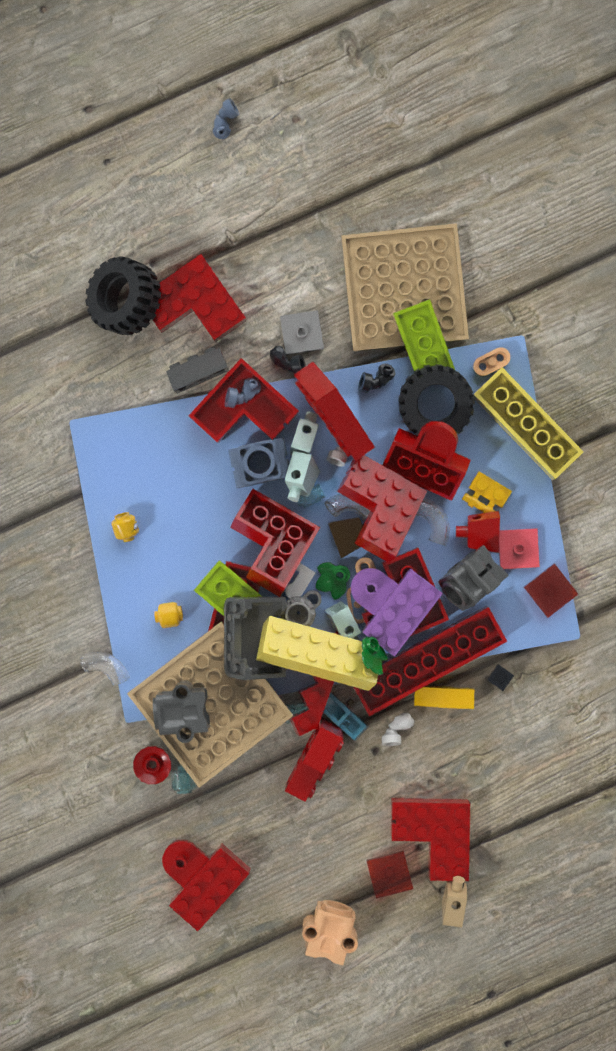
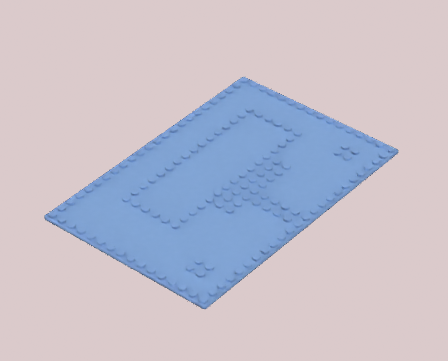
[69,335,580,723]

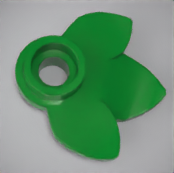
[315,562,351,600]
[362,637,388,675]

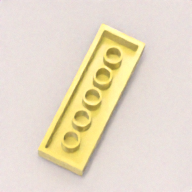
[473,367,583,480]
[256,616,378,691]

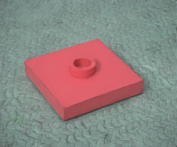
[499,528,540,569]

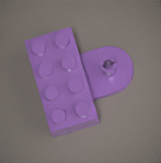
[351,568,443,657]

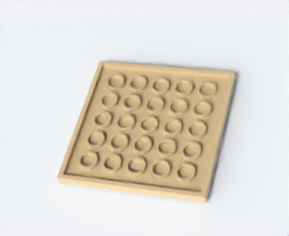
[341,223,469,352]
[127,621,293,787]

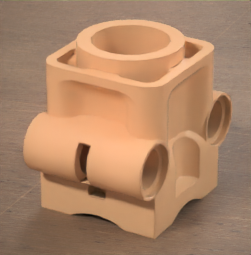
[302,900,358,965]

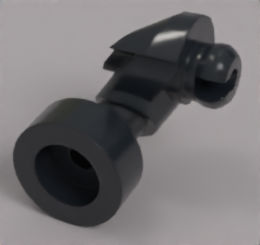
[269,345,306,374]
[358,364,395,393]

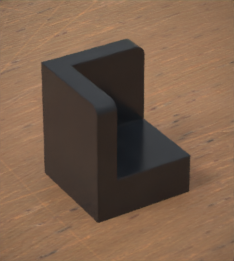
[485,664,514,691]

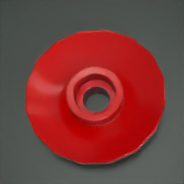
[133,746,171,784]

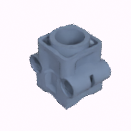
[228,438,289,488]

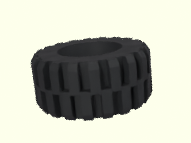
[85,256,161,336]
[398,364,475,436]

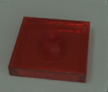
[523,563,578,618]
[366,850,413,899]

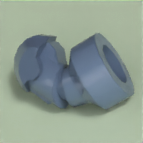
[213,98,240,139]
[225,378,261,408]

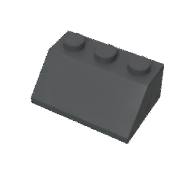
[166,346,230,394]

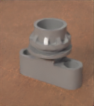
[280,590,321,627]

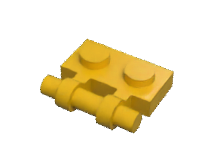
[462,471,512,513]

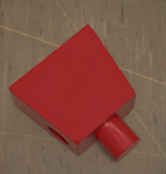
[456,511,500,553]

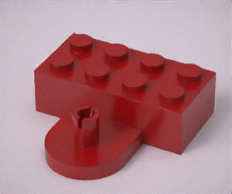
[382,421,471,501]
[162,840,251,931]

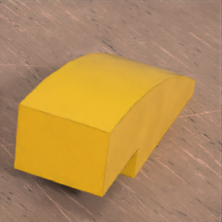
[414,686,475,709]

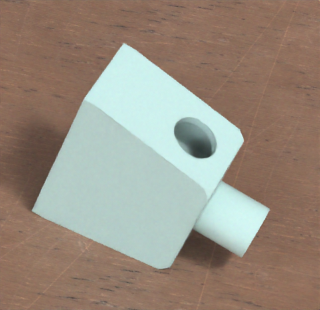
[290,411,319,455]
[285,451,320,502]
[324,601,361,641]

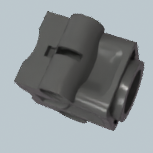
[438,545,509,611]
[153,680,210,743]

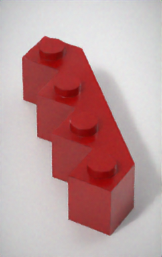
[290,631,339,736]

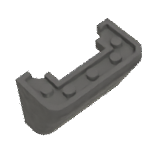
[224,597,287,680]

